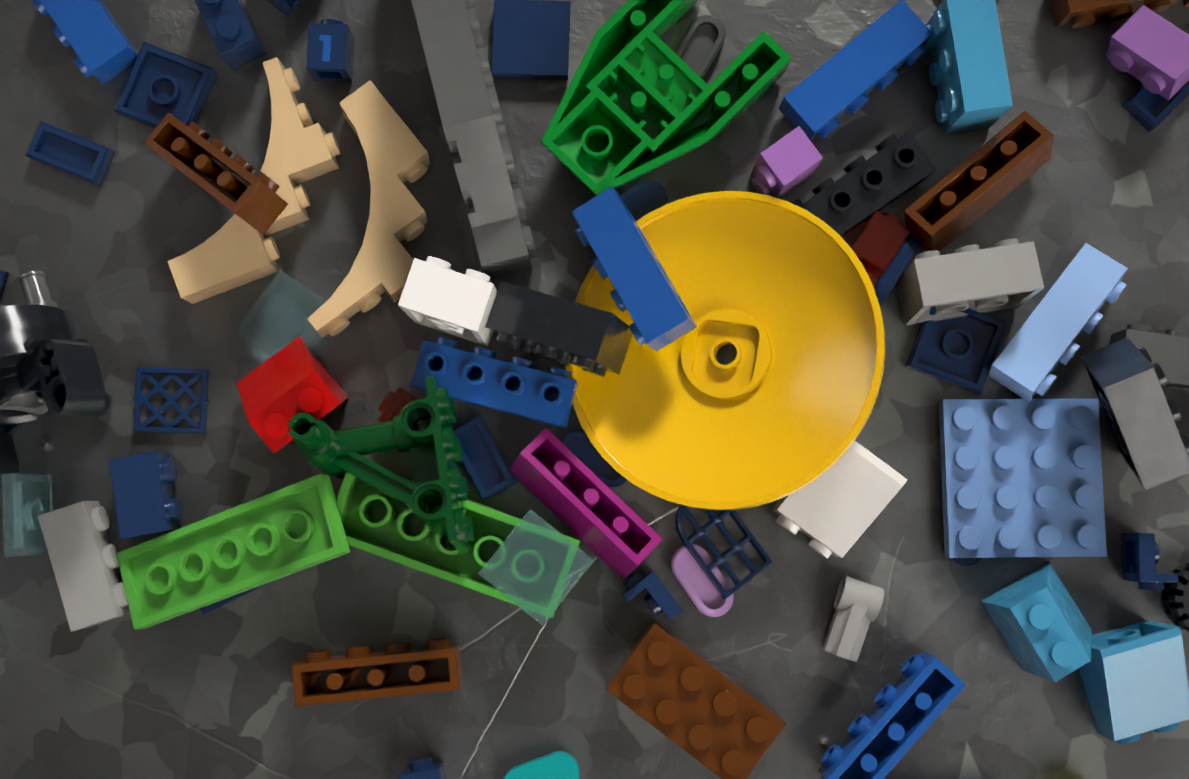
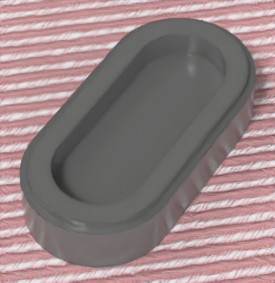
[674,15,726,79]

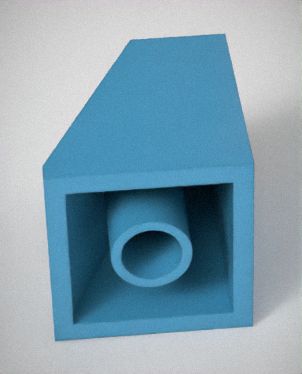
[981,561,1092,682]
[1078,620,1189,744]

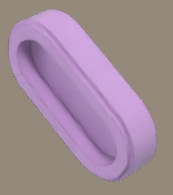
[671,544,734,617]

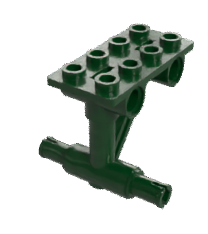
[288,376,475,554]

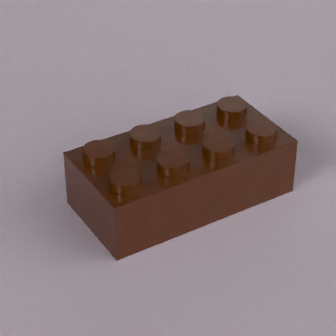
[606,620,786,779]

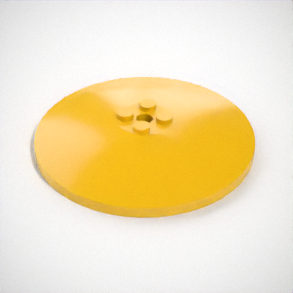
[565,191,885,510]

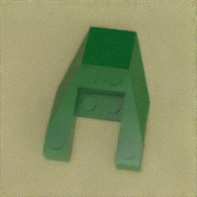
[541,0,792,196]

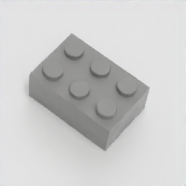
[896,238,1044,325]

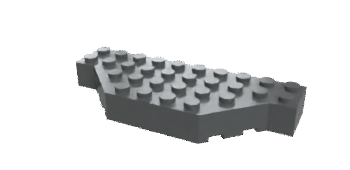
[411,0,537,280]

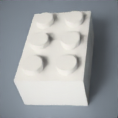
[398,256,497,347]

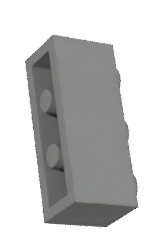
[38,501,130,632]

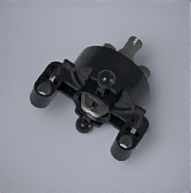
[0,270,112,489]

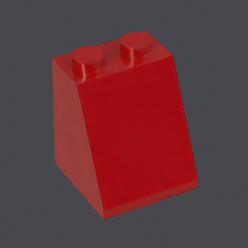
[236,336,348,454]

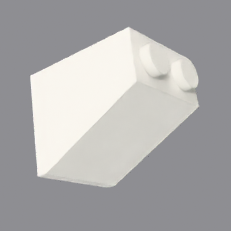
[772,441,908,559]

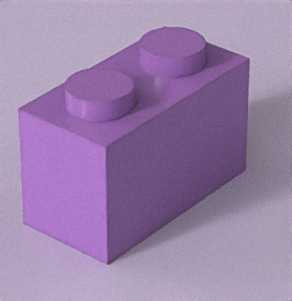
[1106,5,1189,100]
[751,126,823,199]

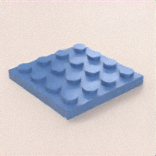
[938,399,1107,558]

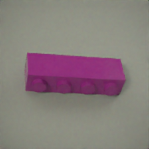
[509,428,663,580]

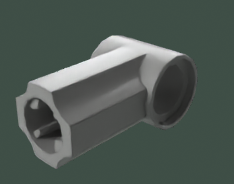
[822,575,884,662]

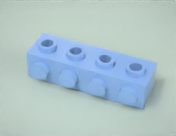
[989,243,1128,402]

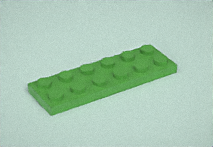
[116,473,350,630]

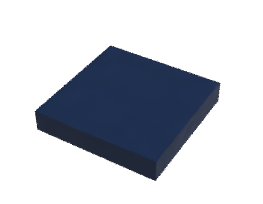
[491,0,571,80]
[114,42,217,129]
[905,306,1008,395]

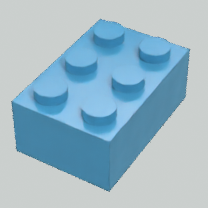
[925,0,1013,134]

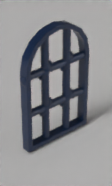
[675,505,772,599]

